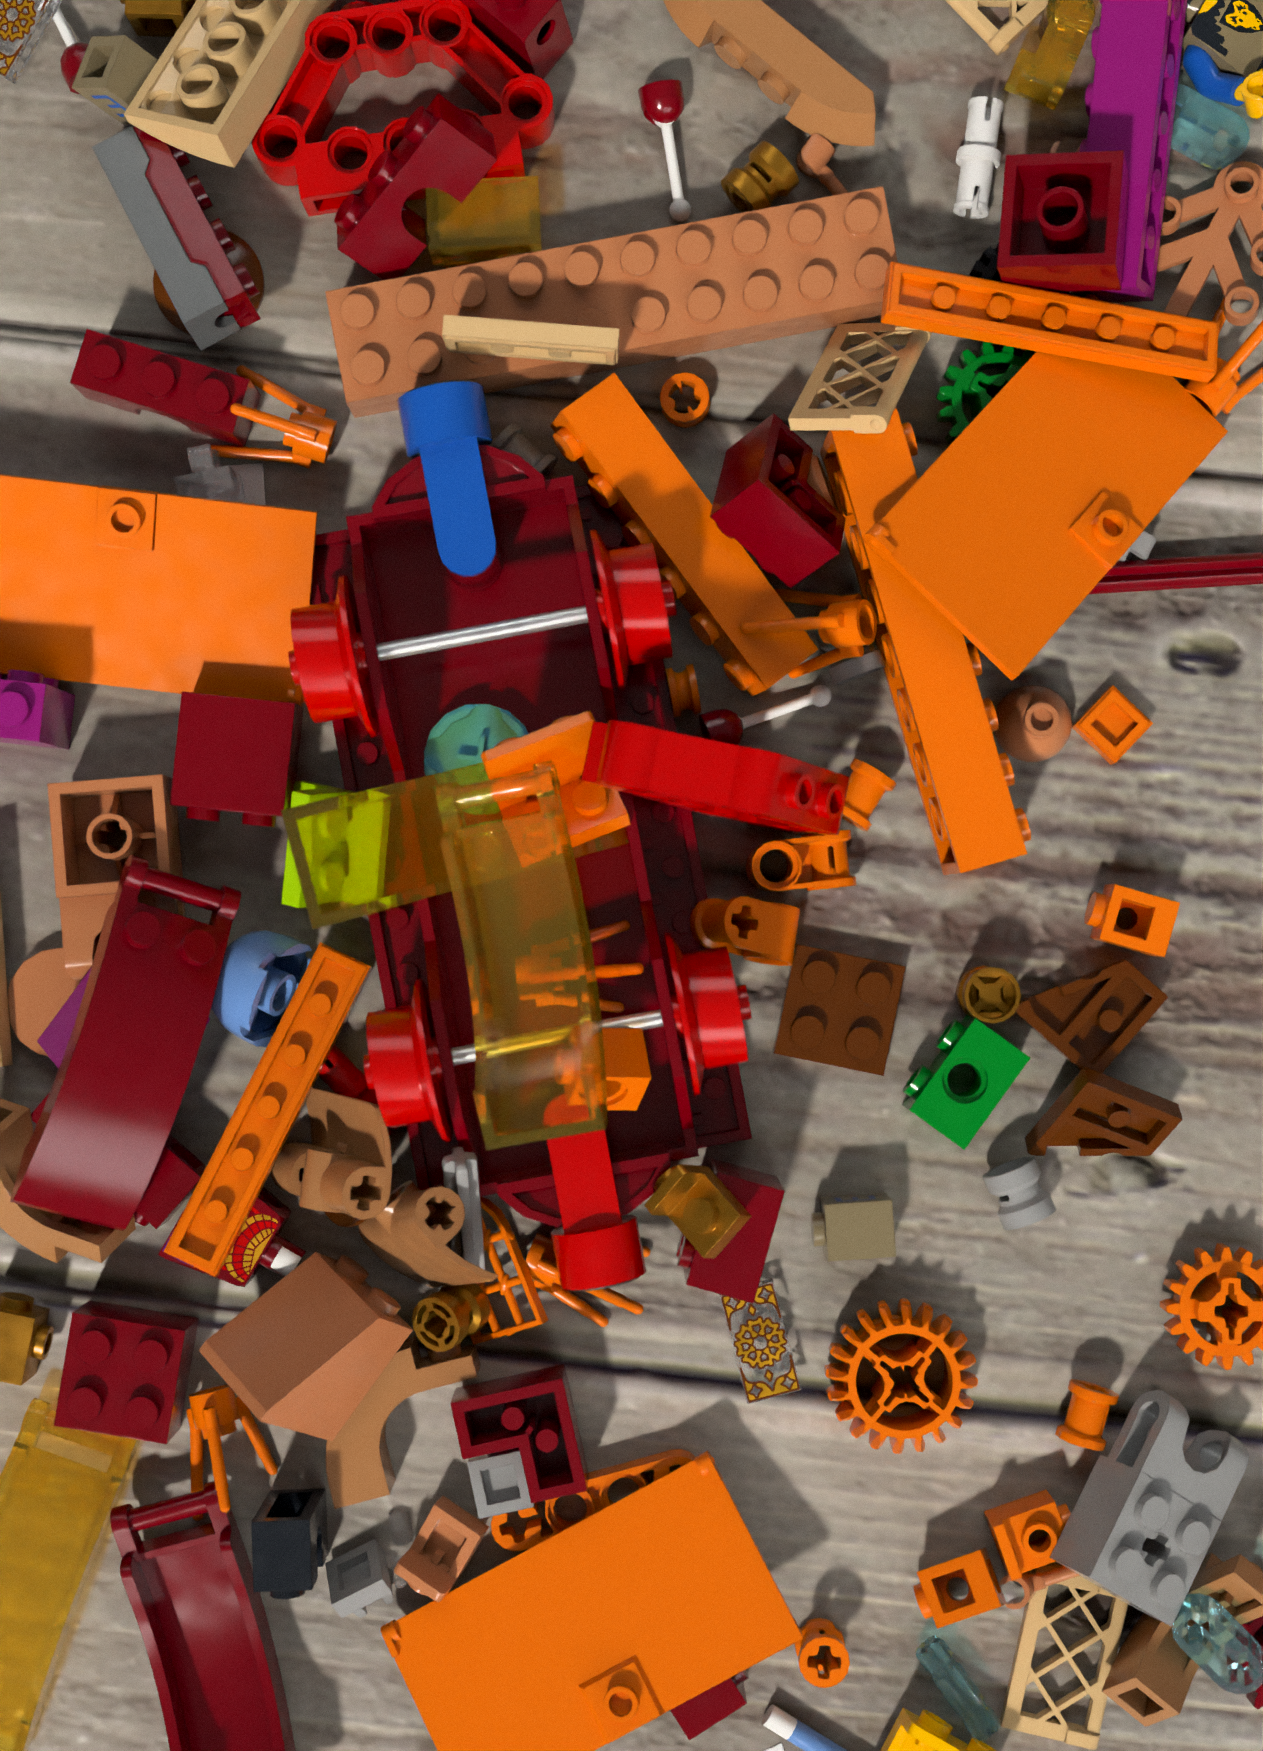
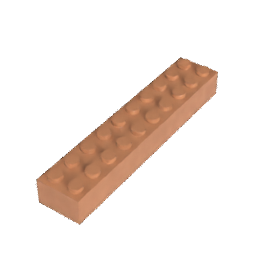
[325,186,898,418]

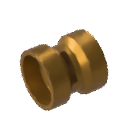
[721,141,799,213]
[956,965,1021,1024]
[412,1283,490,1352]

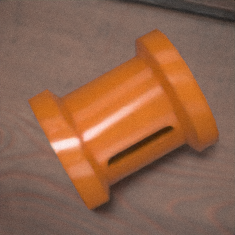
[842,758,896,832]
[1055,1379,1119,1451]
[795,1618,850,1688]

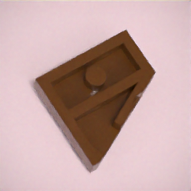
[1025,1066,1183,1156]

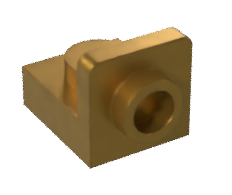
[644,1164,751,1258]

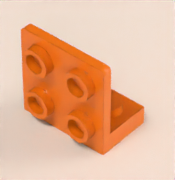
[480,711,631,867]

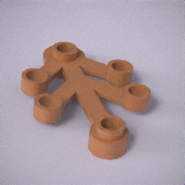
[1157,161,1263,326]

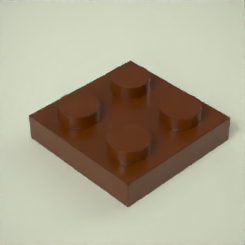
[773,944,906,1076]

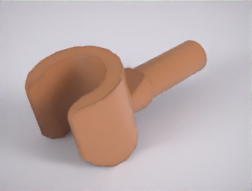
[796,133,849,195]
[998,1566,1080,1609]

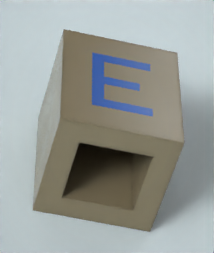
[72,35,158,124]
[811,1192,896,1262]

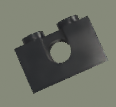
[251,1488,328,1599]

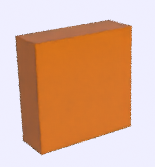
[1072,685,1153,765]

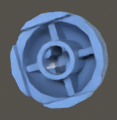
[211,930,312,1047]

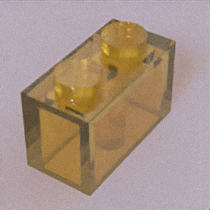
[425,176,543,269]

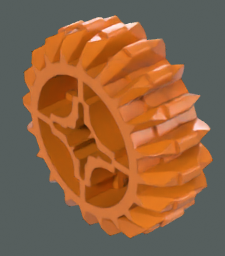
[824,1298,978,1454]

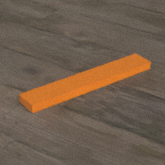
[880,261,1219,383]
[163,942,372,1277]

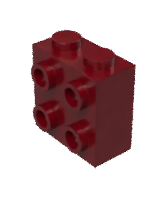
[170,691,304,828]

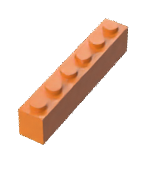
[550,372,819,697]

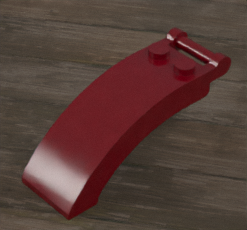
[10,855,241,1231]
[110,1481,296,1751]

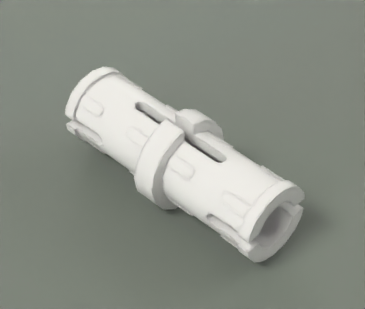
[953,96,1004,219]

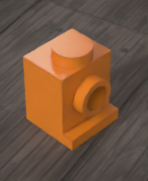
[1084,884,1180,957]
[984,1489,1071,1581]
[913,1547,1007,1629]

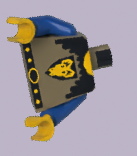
[1181,0,1263,119]

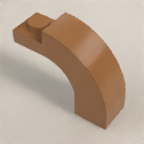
[0,1098,136,1263]
[325,1336,481,1509]
[1102,1552,1263,1727]

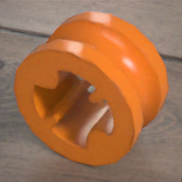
[660,372,710,428]
[665,664,701,718]

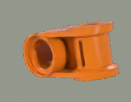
[746,830,857,892]
[690,896,800,966]

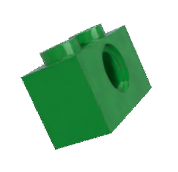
[902,1015,1030,1150]

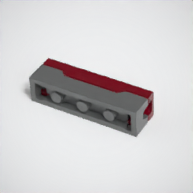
[92,126,261,351]

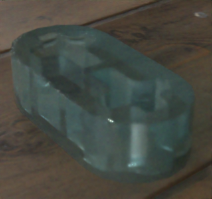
[1171,84,1250,170]
[1172,1593,1263,1694]

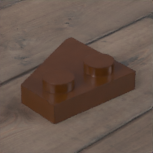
[1015,959,1169,1073]

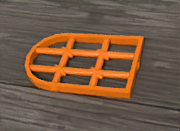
[449,1197,548,1345]

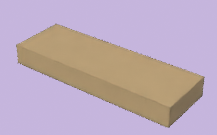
[442,315,619,365]

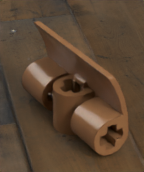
[271,1087,392,1220]
[358,1180,499,1288]

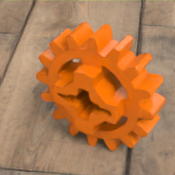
[1160,1243,1263,1370]

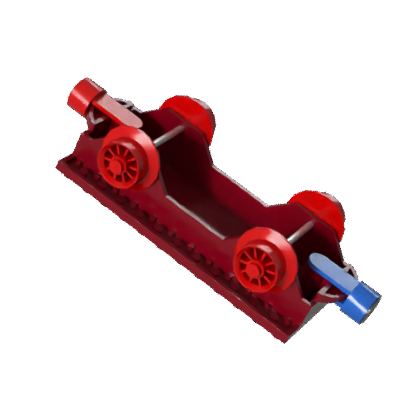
[288,380,752,1292]

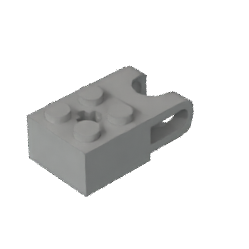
[1050,1390,1249,1627]

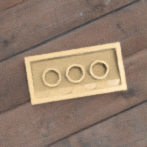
[124,0,337,168]

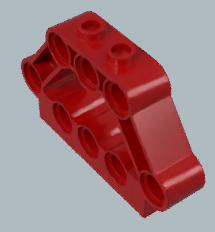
[252,0,555,217]
[581,720,850,836]

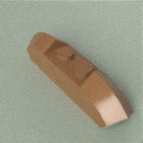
[663,0,876,146]

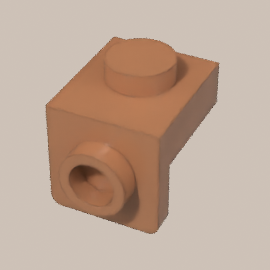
[394,1495,489,1602]

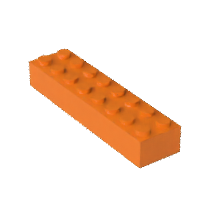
[820,408,1031,875]

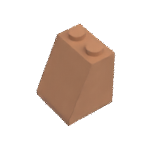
[198,1252,413,1441]

